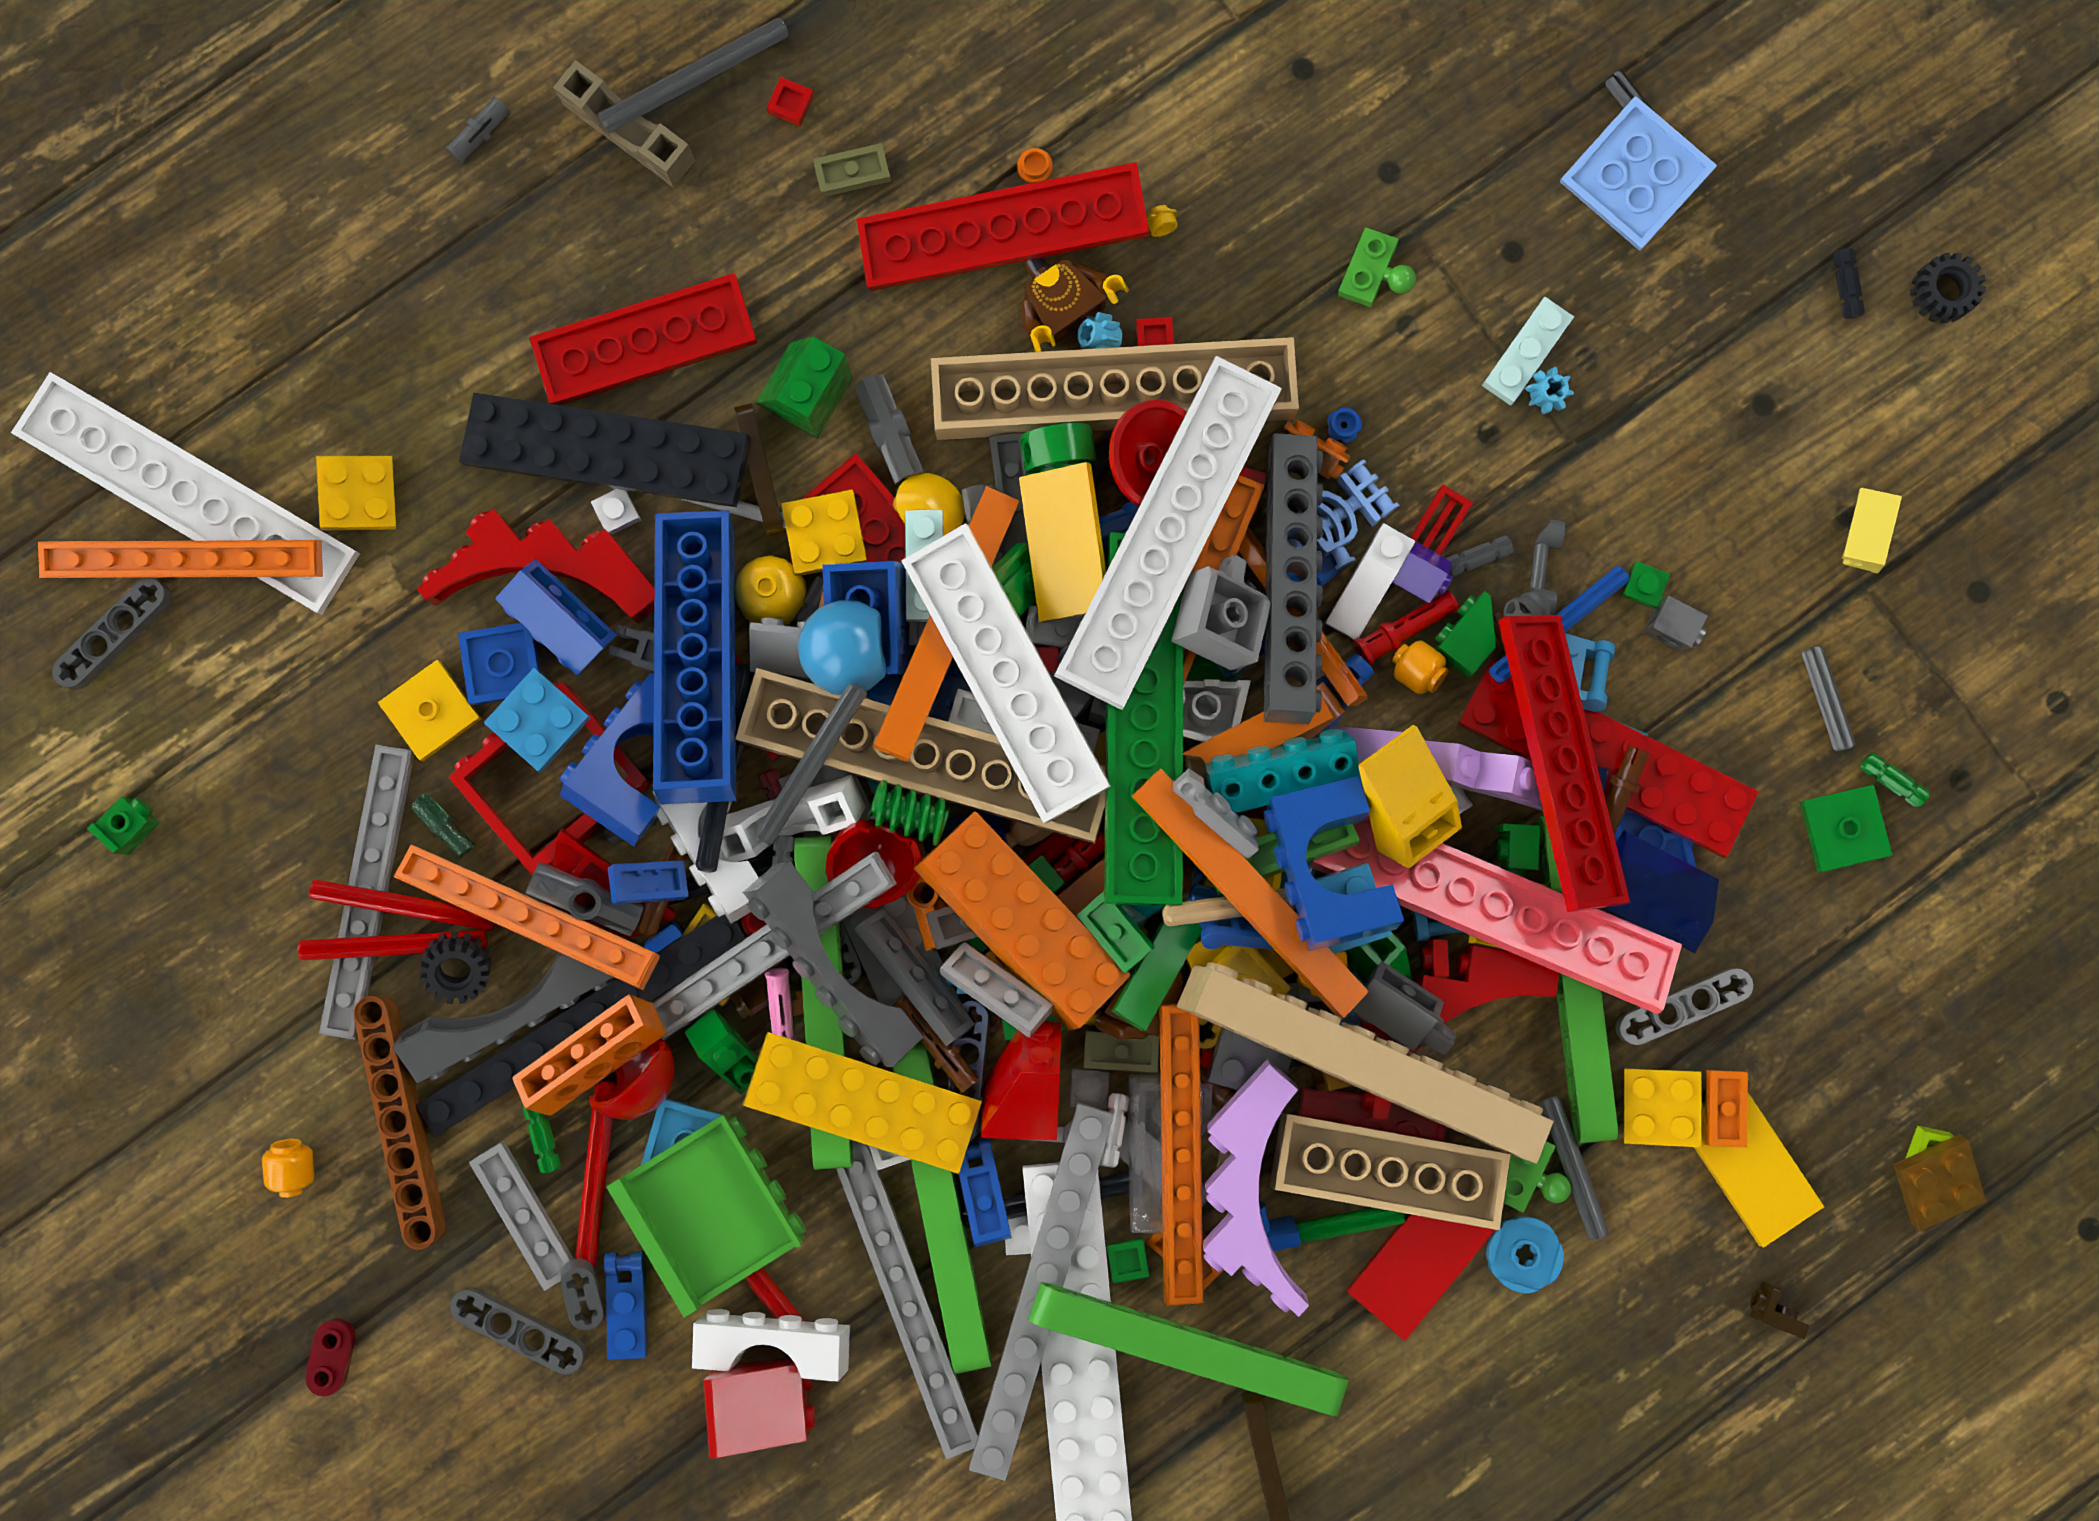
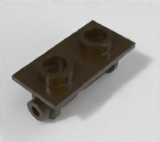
[729,955,802,1019]

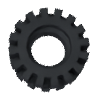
[1910,252,1986,323]
[419,931,491,1004]

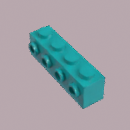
[1205,729,1362,813]

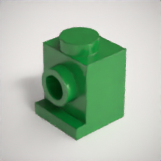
[87,796,159,855]
[1495,823,1540,877]

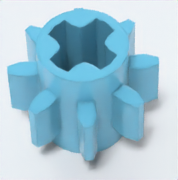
[1078,312,1122,349]
[1525,367,1574,414]

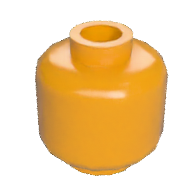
[1392,640,1449,695]
[262,1139,315,1198]

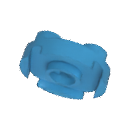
[1486,1216,1564,1293]

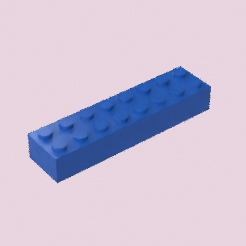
[653,510,736,805]

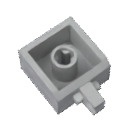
[1171,555,1271,670]

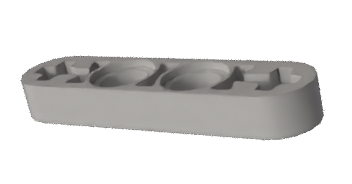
[1615,968,1753,1045]

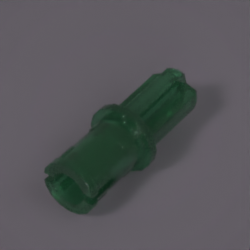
[411,793,476,860]

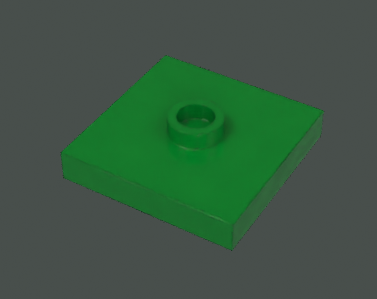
[1799,785,1893,872]

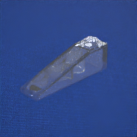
[1128,1075,1213,1233]

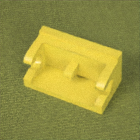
[1842,488,1902,573]

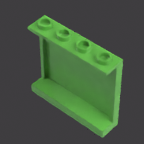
[606,1111,806,1318]

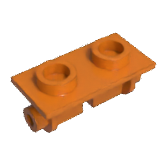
[1281,420,1350,480]

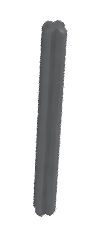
[599,18,788,132]

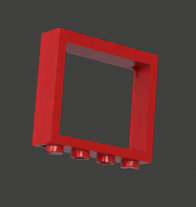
[448,681,653,875]

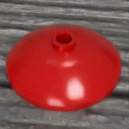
[1109,400,1187,507]

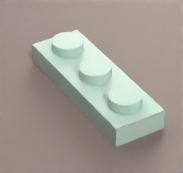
[1482,297,1574,406]
[905,510,943,622]

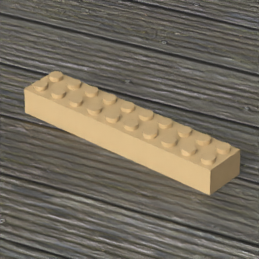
[931,337,1299,440]
[735,668,1106,844]
[1177,962,1554,1164]

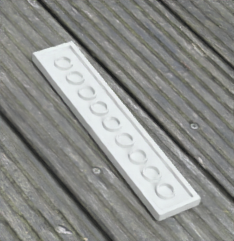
[1054,356,1282,710]
[11,372,360,615]
[1023,1162,1132,1521]

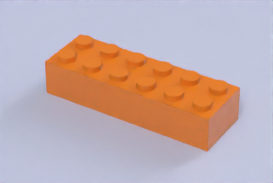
[914,811,1131,1031]

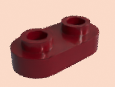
[305,1318,356,1397]

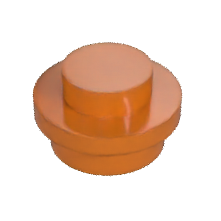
[1017,148,1053,183]

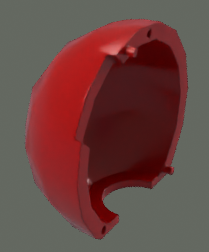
[825,819,922,908]
[589,1038,675,1120]

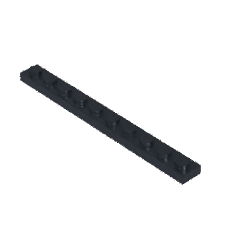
[416,914,748,1137]

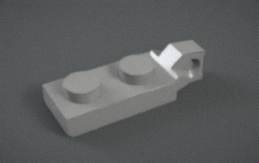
[1172,769,1259,858]

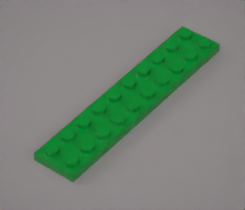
[1104,532,1183,906]

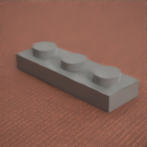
[940,942,1053,1038]

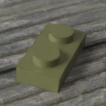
[813,143,891,198]
[1083,1031,1160,1073]

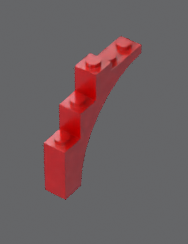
[417,509,655,624]
[1360,946,1559,1120]

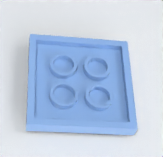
[1560,96,1717,251]

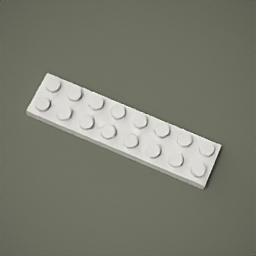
[902,523,1111,824]

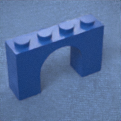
[560,673,660,847]
[1264,776,1404,951]

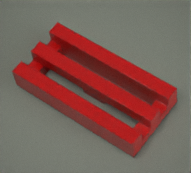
[1409,484,1474,556]

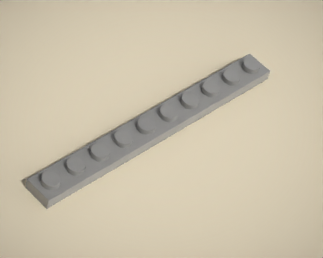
[969,1102,1114,1481]
[836,1141,979,1459]

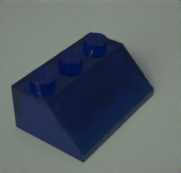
[1605,830,1719,953]

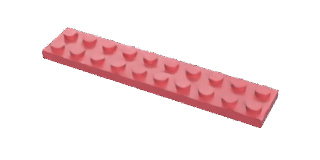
[1310,814,1682,1015]

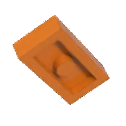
[1705,1070,1748,1147]

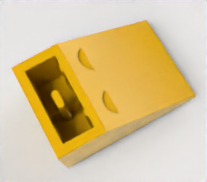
[1358,725,1462,869]

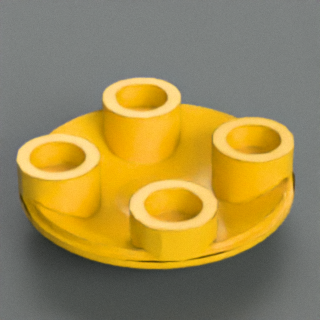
[893,473,965,536]

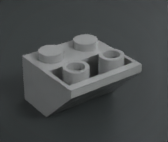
[749,618,812,682]

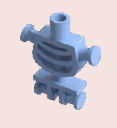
[1287,459,1400,570]

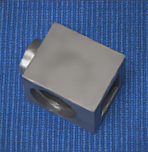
[1642,596,1708,653]

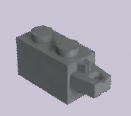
[1352,960,1456,1055]

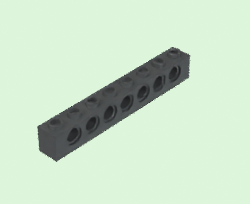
[1264,433,1323,725]

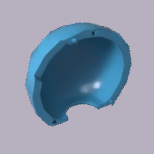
[798,600,886,695]

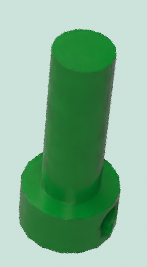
[1020,423,1097,475]

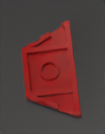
[544,828,677,939]

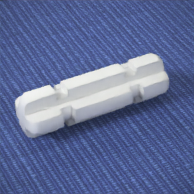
[1099,1093,1130,1168]

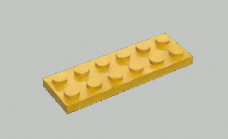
[743,1032,982,1174]

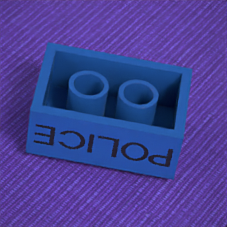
[823,561,909,675]

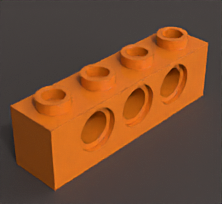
[512,994,667,1116]

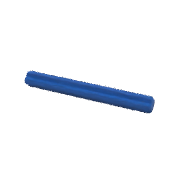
[1489,566,1630,684]

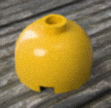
[734,556,807,626]

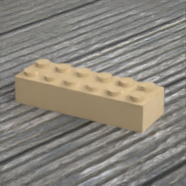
[1269,1113,1511,1230]

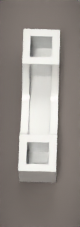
[719,774,866,862]
[653,791,759,923]
[692,1309,850,1382]

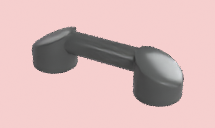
[1529,519,1565,615]

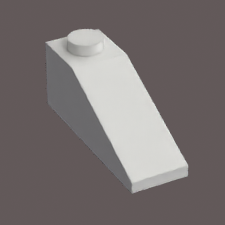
[1325,523,1415,640]

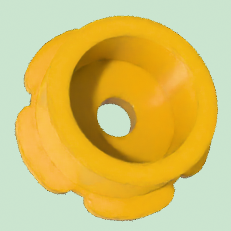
[1147,205,1178,237]

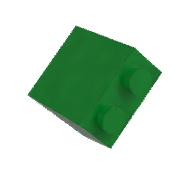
[755,337,853,439]

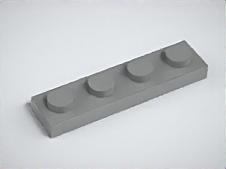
[469,1141,574,1291]

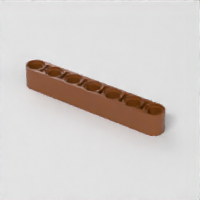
[353,995,446,1250]

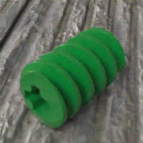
[866,779,950,846]

